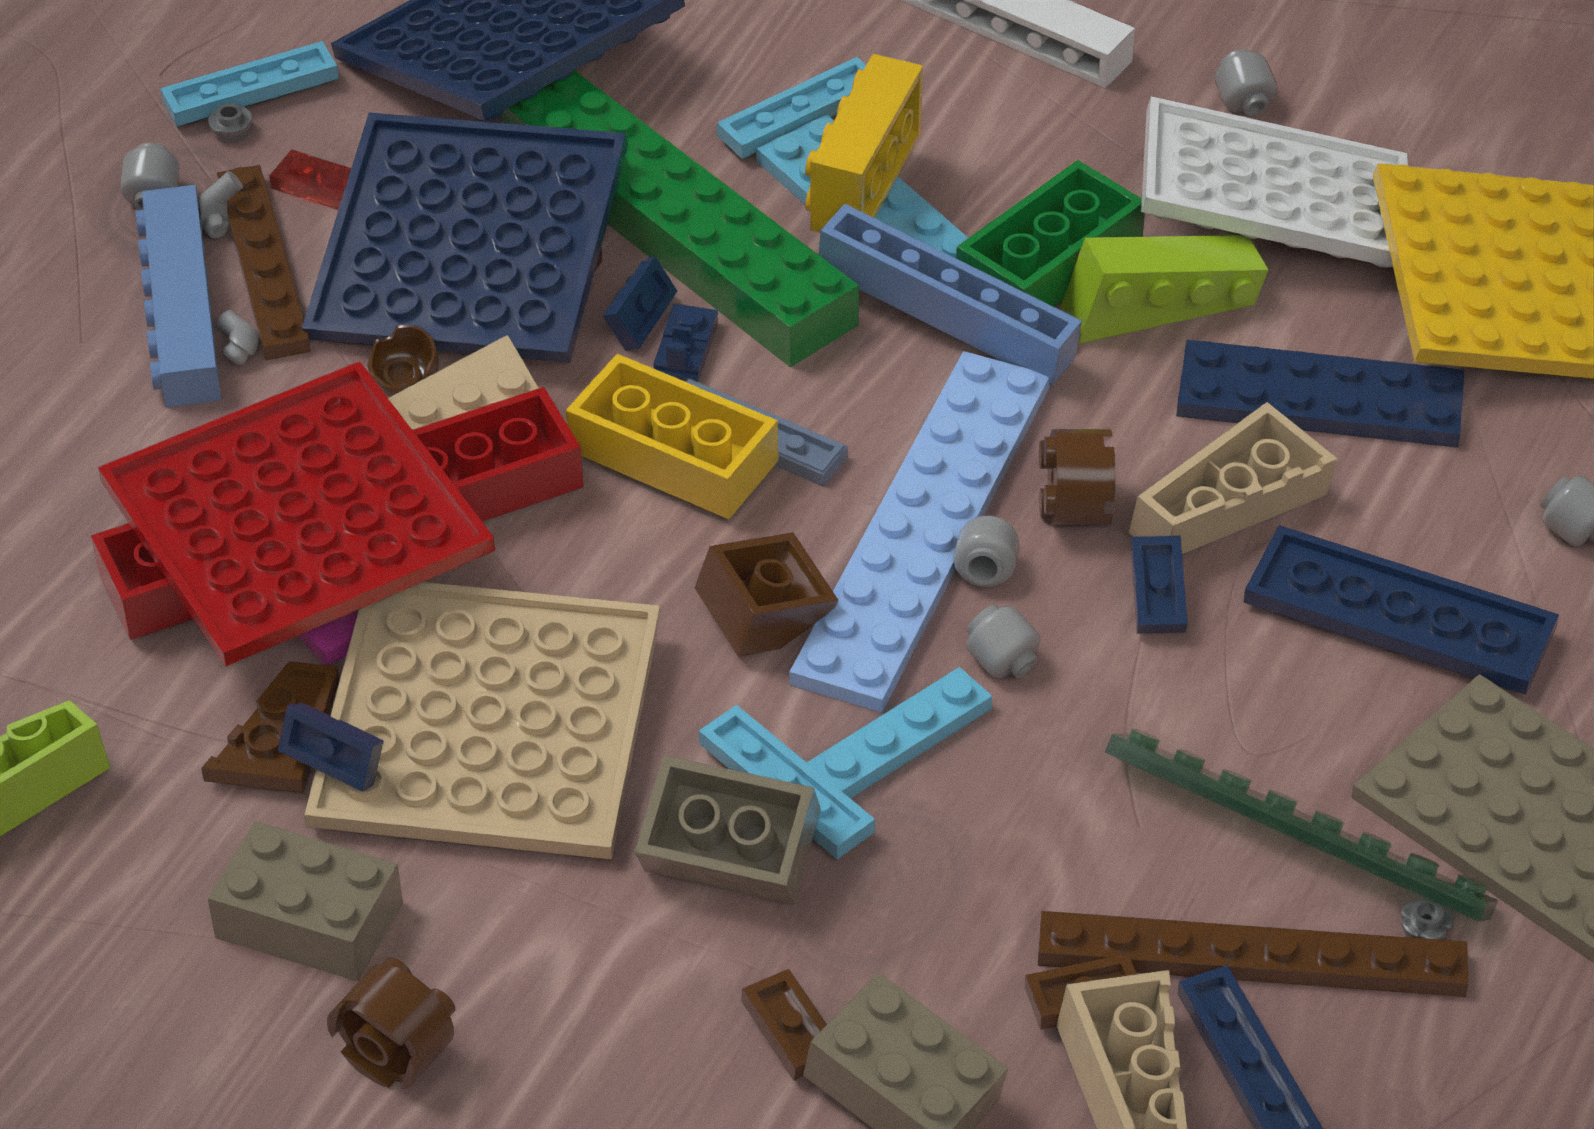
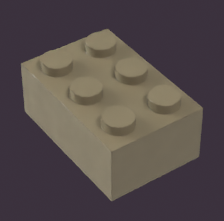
[635,755,821,905]
[208,821,403,981]
[803,972,1008,1129]

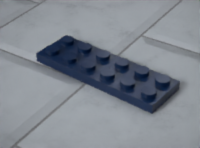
[1176,339,1465,448]
[1243,525,1559,695]

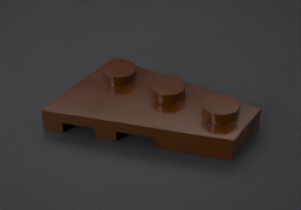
[201,661,340,793]

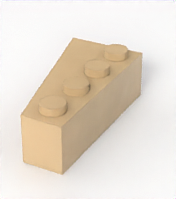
[388,335,539,430]
[1129,402,1338,554]
[1056,970,1187,1129]

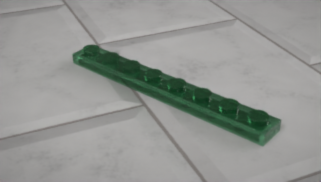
[1105,728,1499,922]

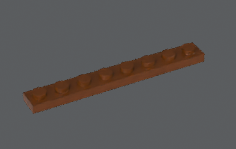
[1038,911,1468,997]

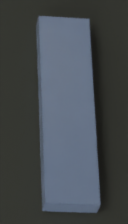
[686,378,848,486]

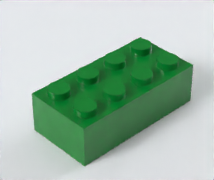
[956,160,1145,307]

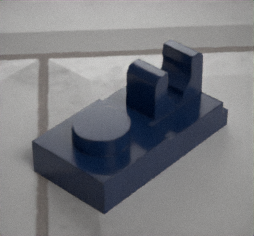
[603,256,678,351]
[653,304,718,383]
[1131,536,1188,634]
[278,703,384,792]

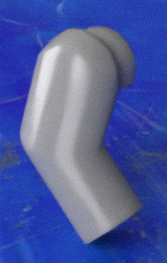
[198,171,243,239]
[217,310,260,365]

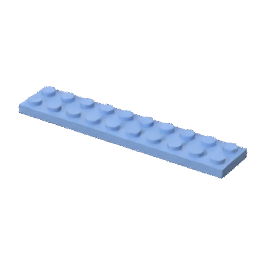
[789,351,1050,713]

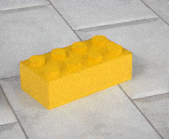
[805,54,923,233]
[566,354,779,519]

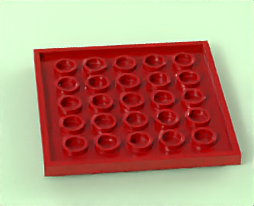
[98,361,495,667]

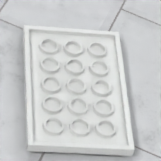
[1141,96,1408,268]

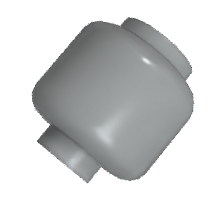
[1215,49,1277,116]
[120,143,180,210]
[1540,475,1594,547]
[953,516,1020,588]
[967,604,1040,679]

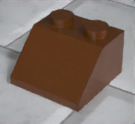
[695,532,838,657]

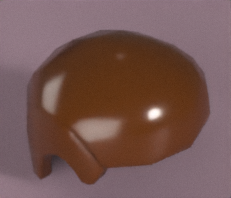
[367,324,439,397]

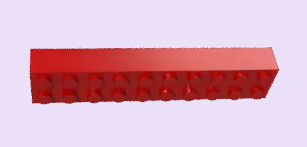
[91,387,584,640]

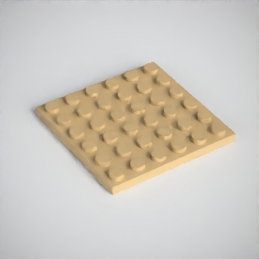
[304,582,661,860]

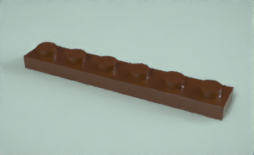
[217,165,311,360]

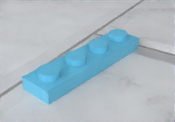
[160,41,339,127]
[717,57,866,159]
[807,667,992,799]
[699,705,875,860]

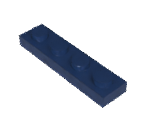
[1177,965,1323,1129]

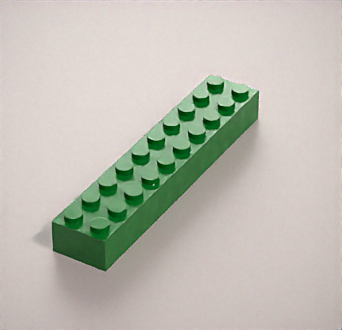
[502,70,859,367]

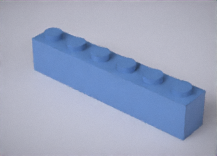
[135,185,221,407]
[818,204,1082,386]

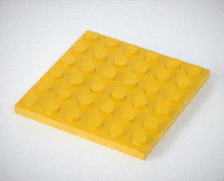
[1373,163,1594,379]

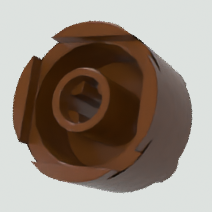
[1039,429,1115,525]
[327,957,455,1089]

